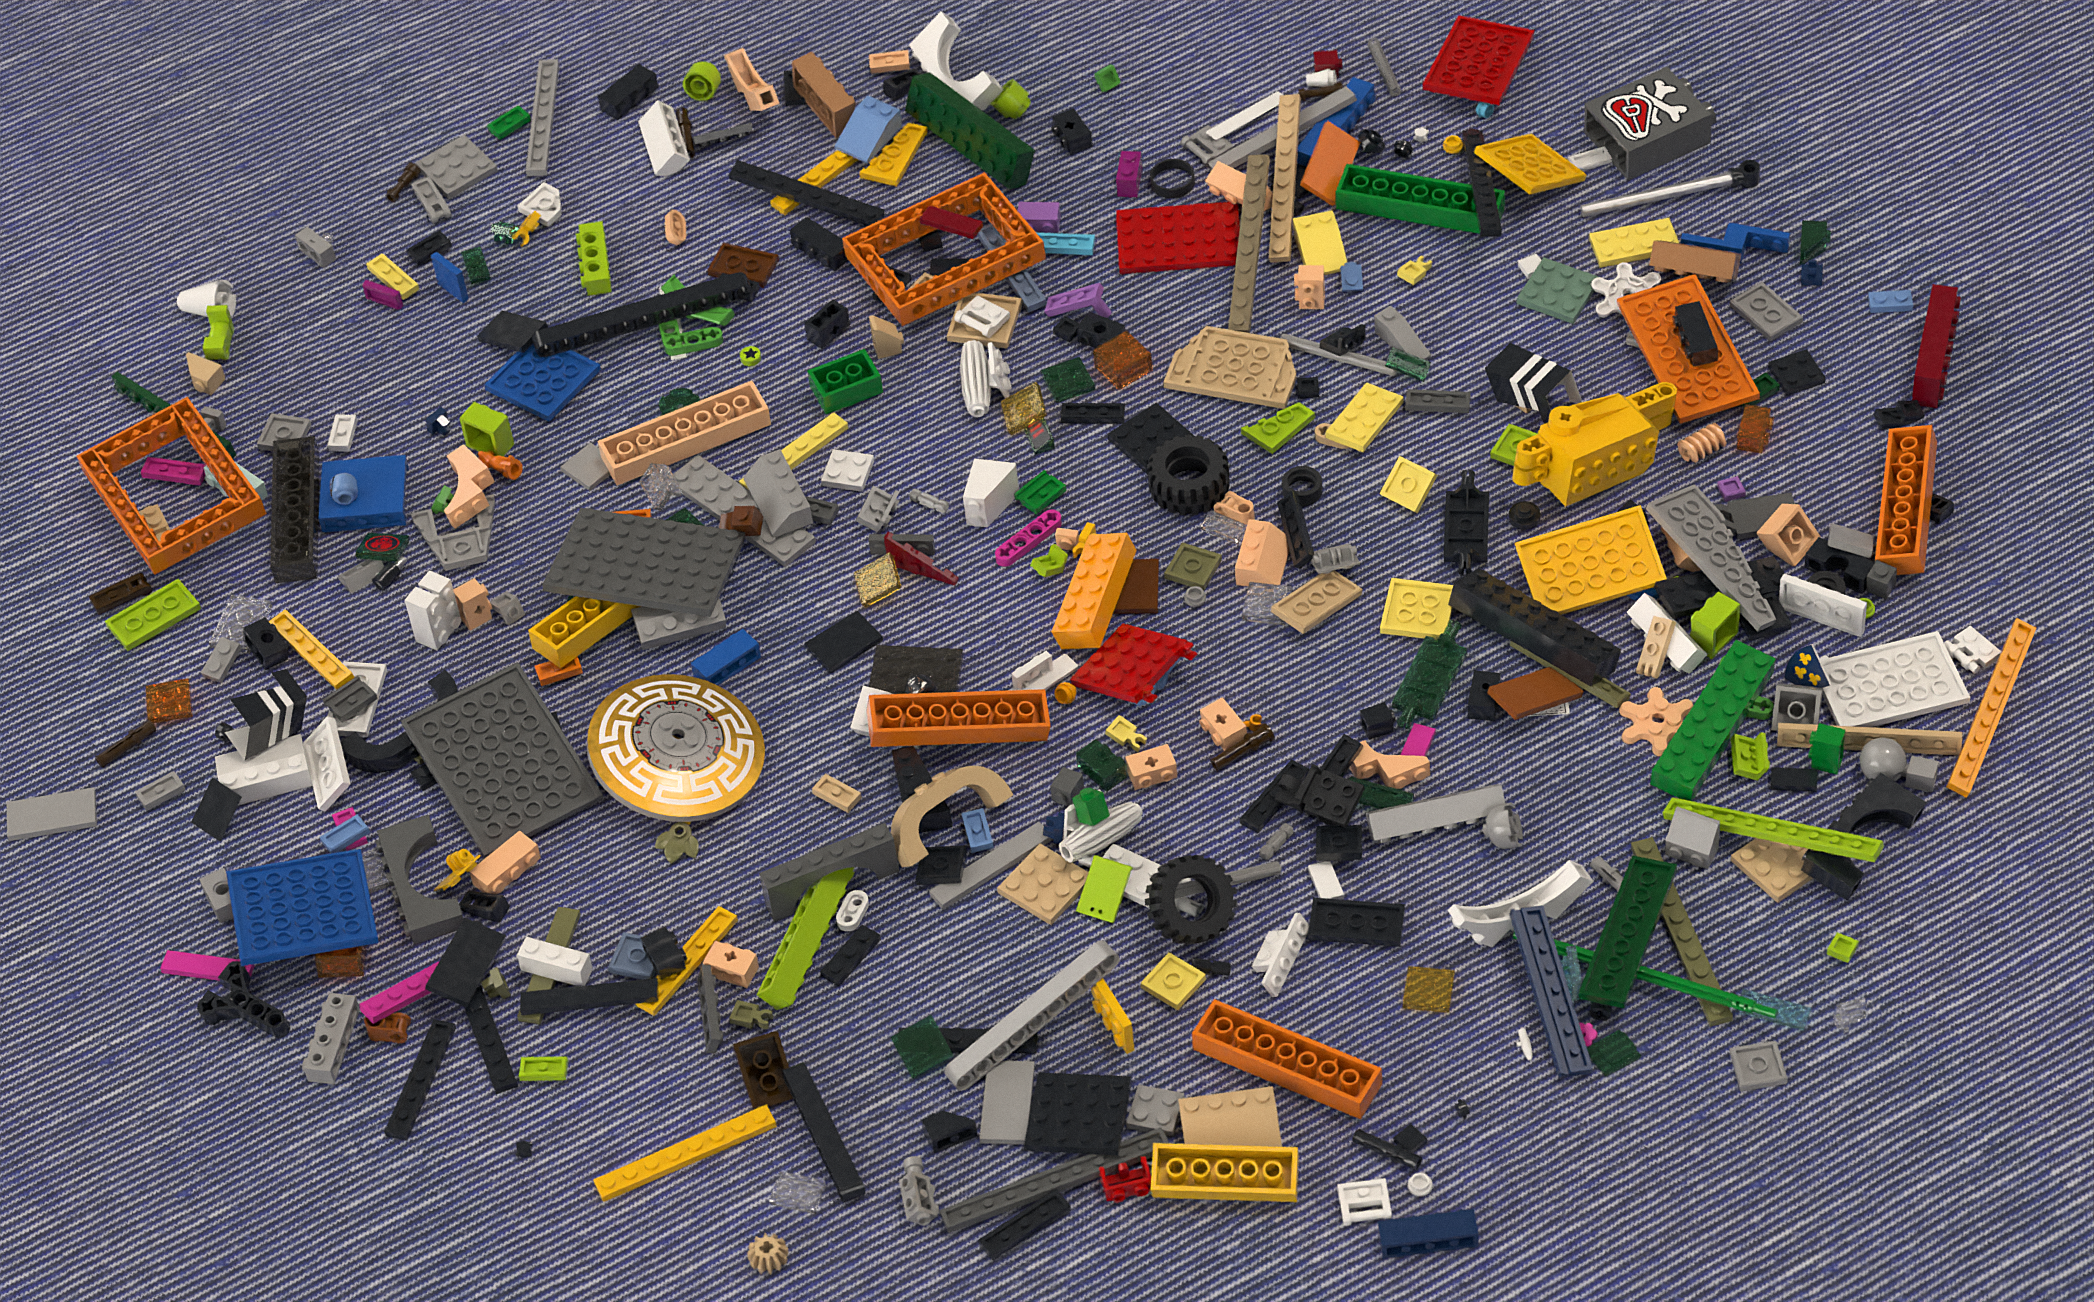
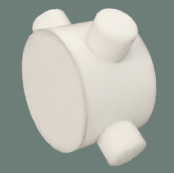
[1413,128,1429,142]

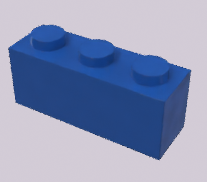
[691,629,761,686]

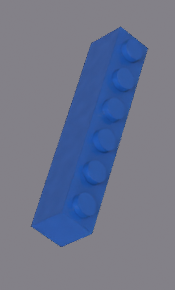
[1297,77,1376,166]

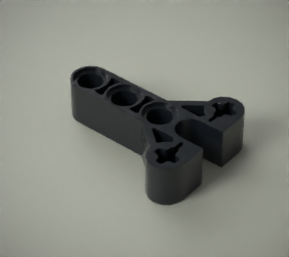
[197,961,290,1038]

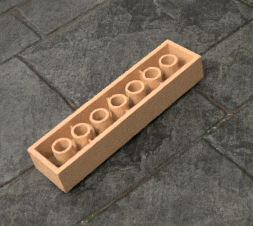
[598,381,771,485]

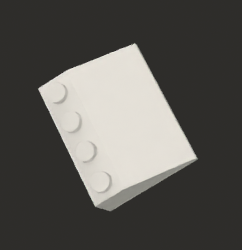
[215,734,313,805]

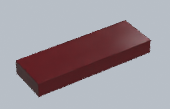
[919,205,983,240]

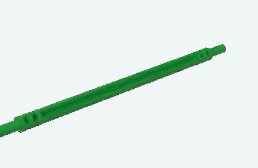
[1513,931,1778,1019]

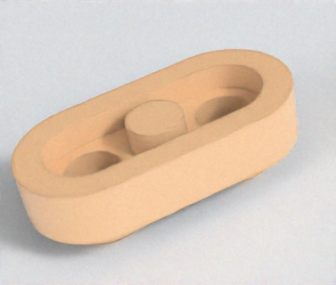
[665,210,686,245]

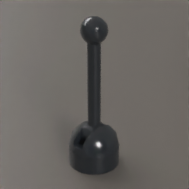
[215,723,234,742]

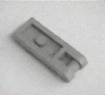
[411,177,452,224]

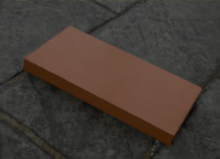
[1487,667,1584,720]

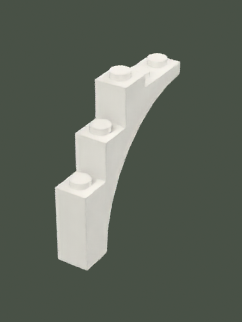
[1448,860,1593,947]

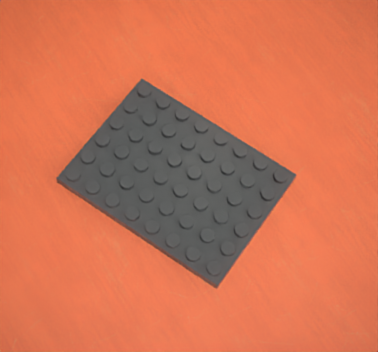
[543,508,745,617]
[401,662,603,859]

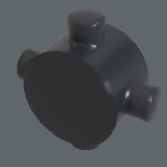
[1455,1099,1470,1119]
[515,1141,533,1158]

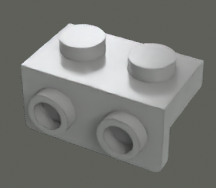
[855,486,899,533]

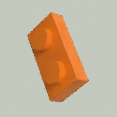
[534,657,583,686]

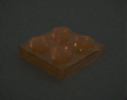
[145,678,193,724]

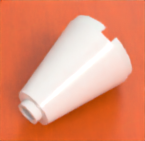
[177,280,236,317]

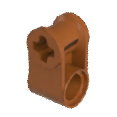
[364,1012,411,1043]

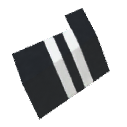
[1485,343,1582,424]
[225,669,307,760]

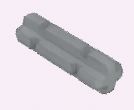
[909,488,949,513]
[1259,823,1293,860]

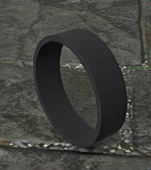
[1150,158,1195,199]

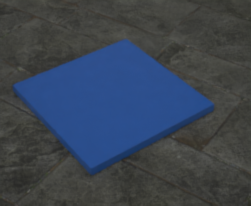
[226,849,379,966]

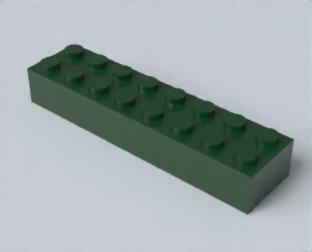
[905,72,1035,189]

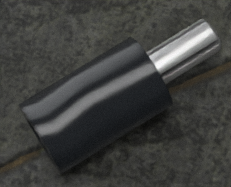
[372,556,407,591]

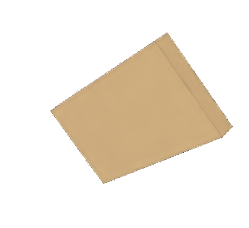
[1271,570,1363,634]

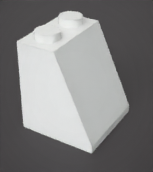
[963,459,1019,527]

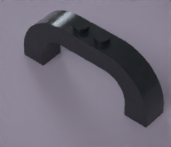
[340,670,459,773]

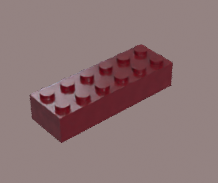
[1912,284,1961,408]

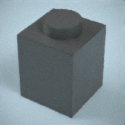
[1866,560,1897,600]
[1050,767,1084,806]

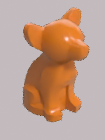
[478,450,523,480]

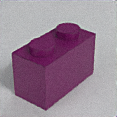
[1116,151,1143,198]

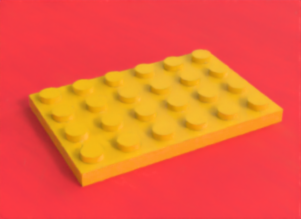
[1515,505,1667,615]

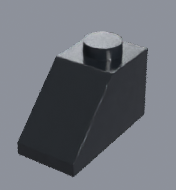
[921,1111,978,1154]

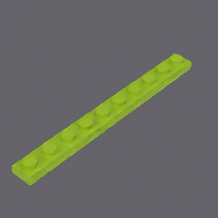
[1663,797,1884,862]

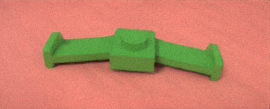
[661,275,735,326]

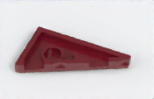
[884,531,959,586]

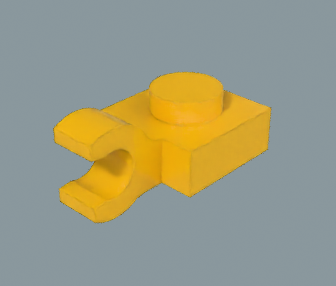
[512,210,541,247]
[1072,522,1096,559]

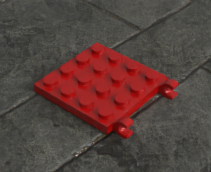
[1070,623,1197,704]

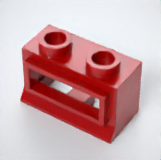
[1099,1156,1152,1203]

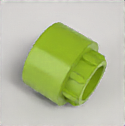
[683,62,721,101]
[991,79,1031,119]

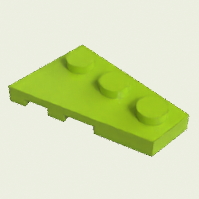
[1241,402,1315,454]

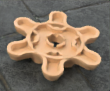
[1619,687,1693,757]

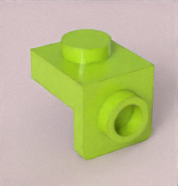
[1030,544,1068,578]

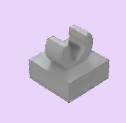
[201,406,226,431]

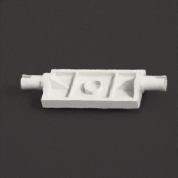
[1079,844,1203,918]

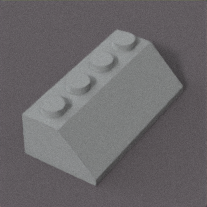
[743,449,813,538]
[631,599,726,650]

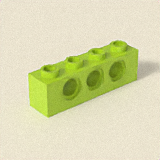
[576,221,612,296]

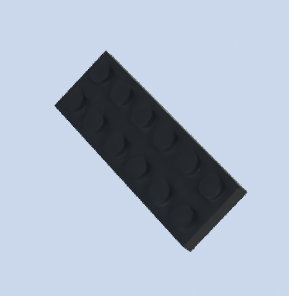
[1654,556,1785,619]

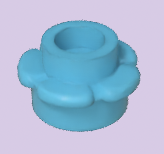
[1476,102,1494,119]

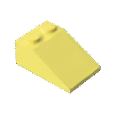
[1293,210,1347,275]

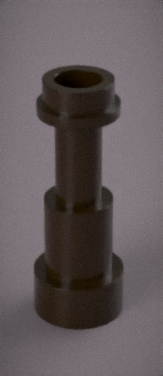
[1298,82,1343,101]
[385,162,421,202]

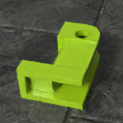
[203,305,234,360]

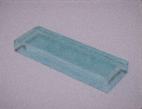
[1736,989,1811,1031]

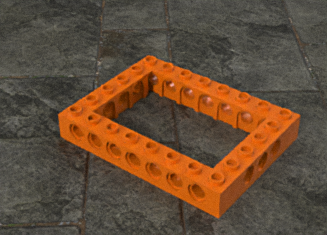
[842,172,1046,326]
[76,397,267,575]

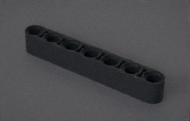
[782,1062,866,1203]

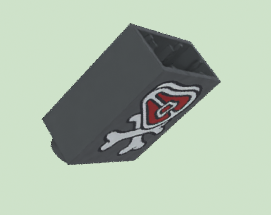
[1584,67,1716,181]

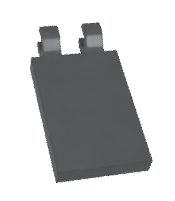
[1715,493,1795,540]

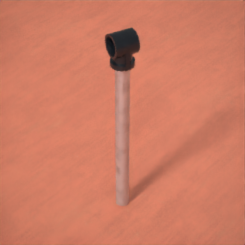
[1581,159,1760,217]

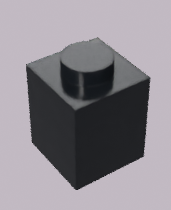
[1360,702,1396,740]

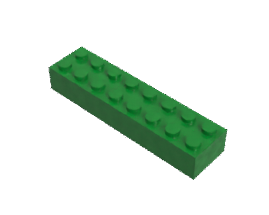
[1335,164,1505,234]
[1650,640,1776,801]

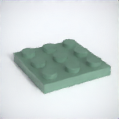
[1517,257,1598,324]

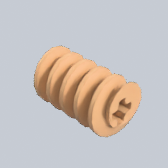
[1677,423,1726,463]

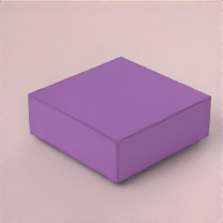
[1717,476,1746,502]

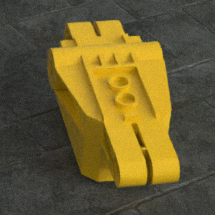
[1512,382,1677,507]

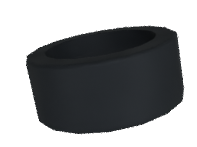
[1282,466,1322,506]

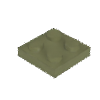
[1164,542,1222,591]

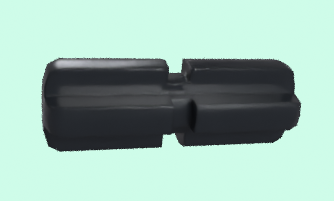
[1191,958,1231,976]

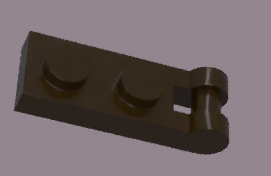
[88,573,153,615]

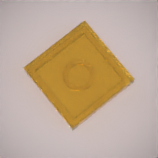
[1001,382,1047,435]
[853,552,902,608]
[1403,966,1455,1013]

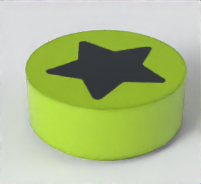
[740,346,761,366]

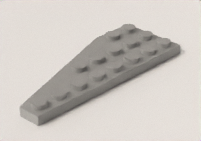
[1646,484,1776,632]

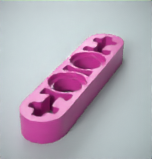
[995,510,1062,567]

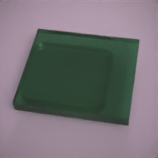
[1587,1029,1641,1077]

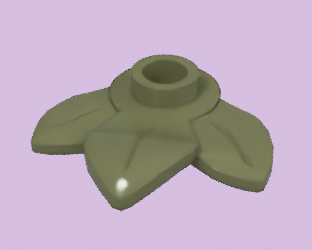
[655,822,699,864]

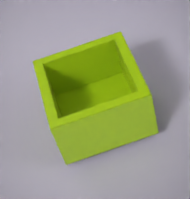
[459,402,514,456]
[1690,591,1740,659]

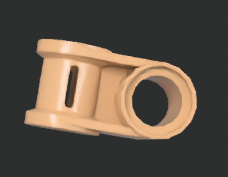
[1214,491,1255,528]

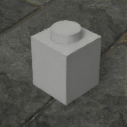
[1902,755,1939,792]

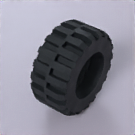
[1147,435,1230,516]
[1145,855,1238,945]

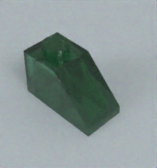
[1800,220,1831,265]

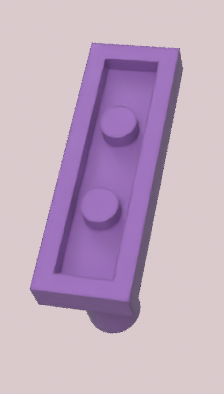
[1044,283,1112,318]

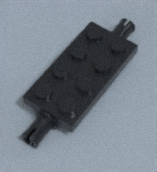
[1444,470,1489,576]

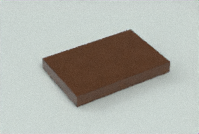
[707,243,780,288]
[1114,559,1159,614]

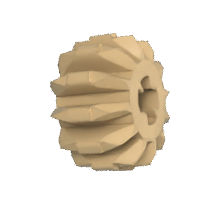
[747,1233,789,1275]

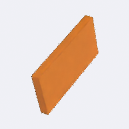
[1300,121,1360,206]

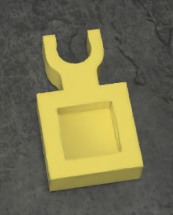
[1397,255,1432,285]
[1105,715,1147,752]

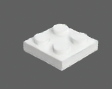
[821,449,874,492]

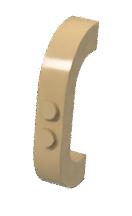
[891,766,1013,867]

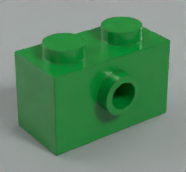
[1808,723,1846,775]

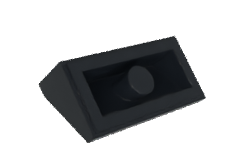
[929,258,970,276]

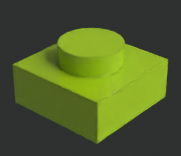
[1827,932,1859,963]

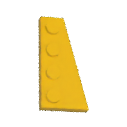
[859,123,927,186]

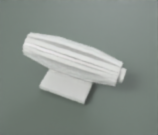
[960,340,1011,417]
[1059,789,1143,863]

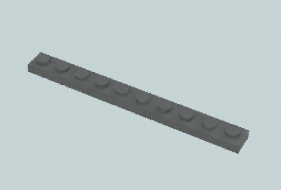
[939,1128,1170,1233]

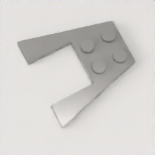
[411,494,495,571]

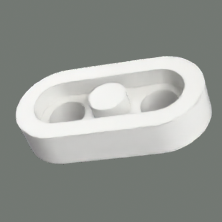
[836,890,869,931]

